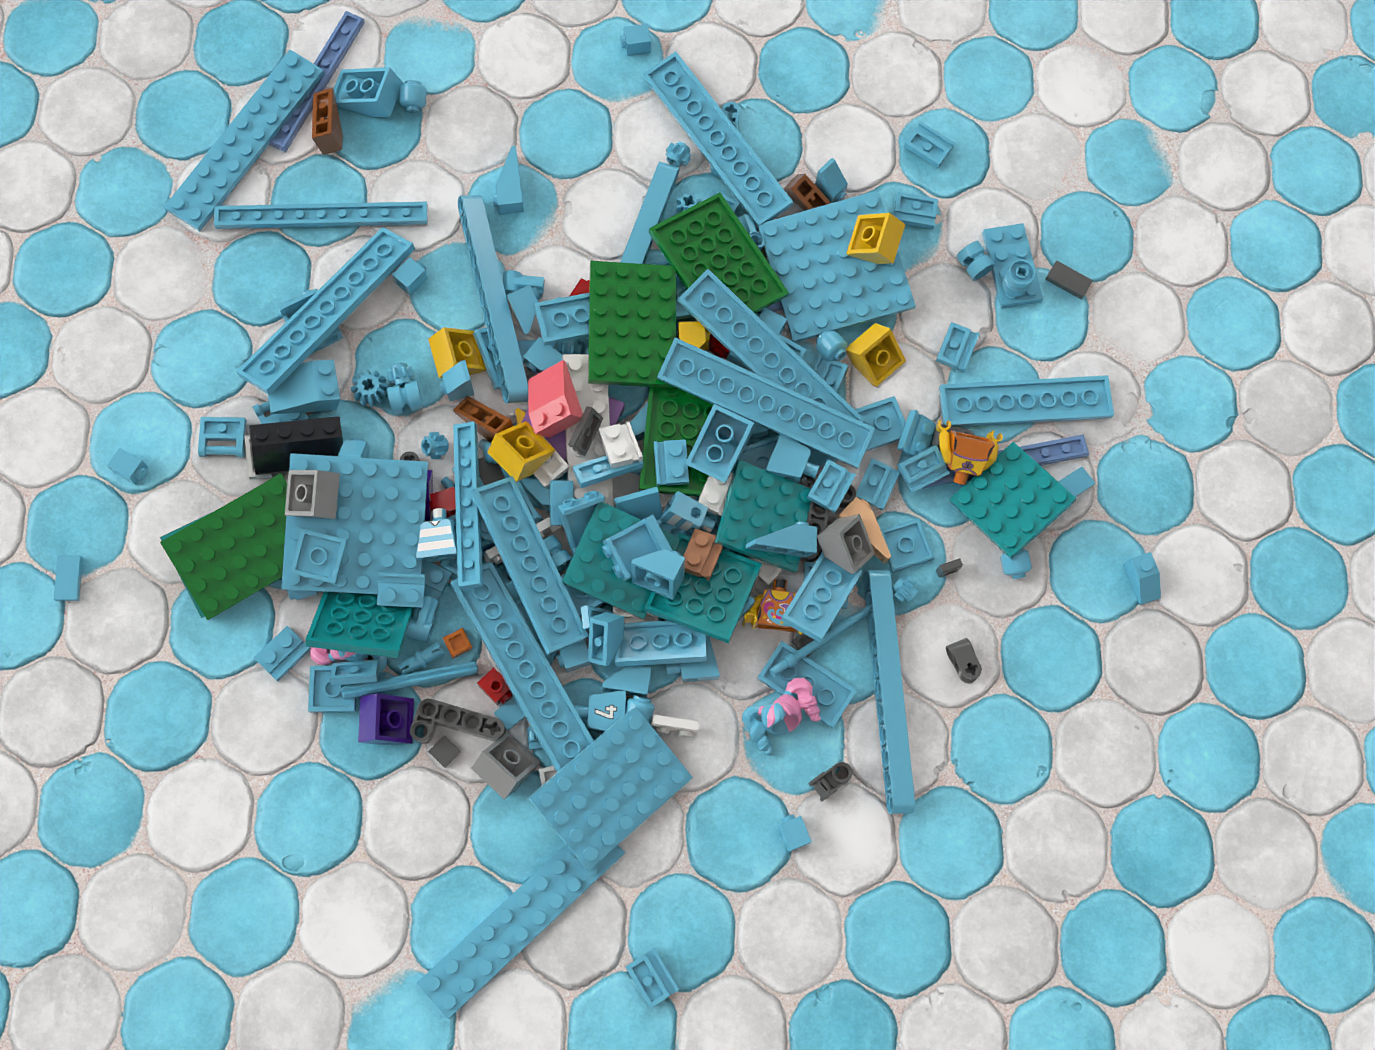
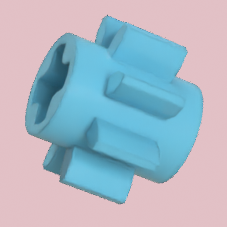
[665,141,691,167]
[676,192,701,212]
[556,339,584,355]
[387,362,415,388]
[421,432,449,460]
[892,576,918,604]

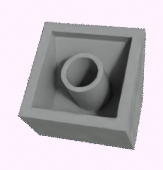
[285,470,340,519]
[817,514,875,574]
[471,732,541,800]

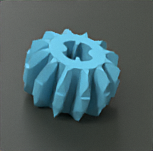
[351,369,389,408]

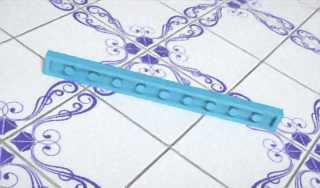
[214,201,428,229]

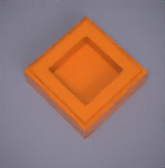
[443,628,473,659]

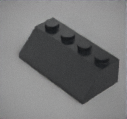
[249,416,343,476]

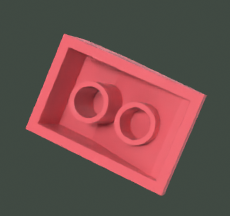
[528,360,583,438]

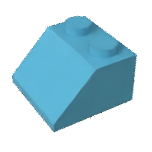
[631,549,685,600]

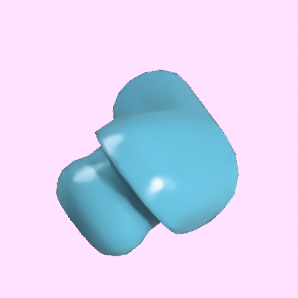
[478,439,497,464]

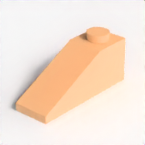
[838,497,891,564]

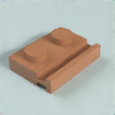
[683,529,724,581]

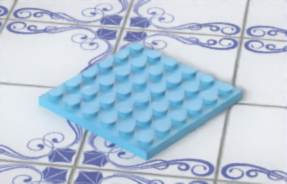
[758,190,916,343]
[282,453,428,594]

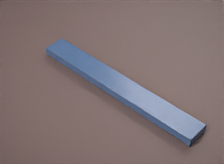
[269,11,365,152]
[922,434,1089,489]

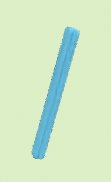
[341,662,478,699]

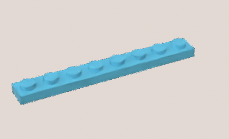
[453,421,483,590]

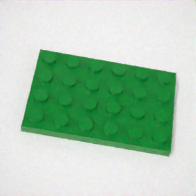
[649,193,789,313]
[588,260,676,388]
[639,387,714,497]
[160,473,288,620]

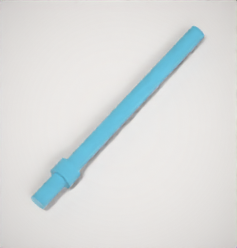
[769,603,872,677]

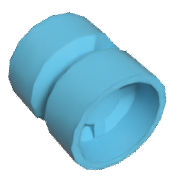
[956,241,995,281]
[1002,259,1036,297]
[387,381,424,415]
[543,535,572,573]

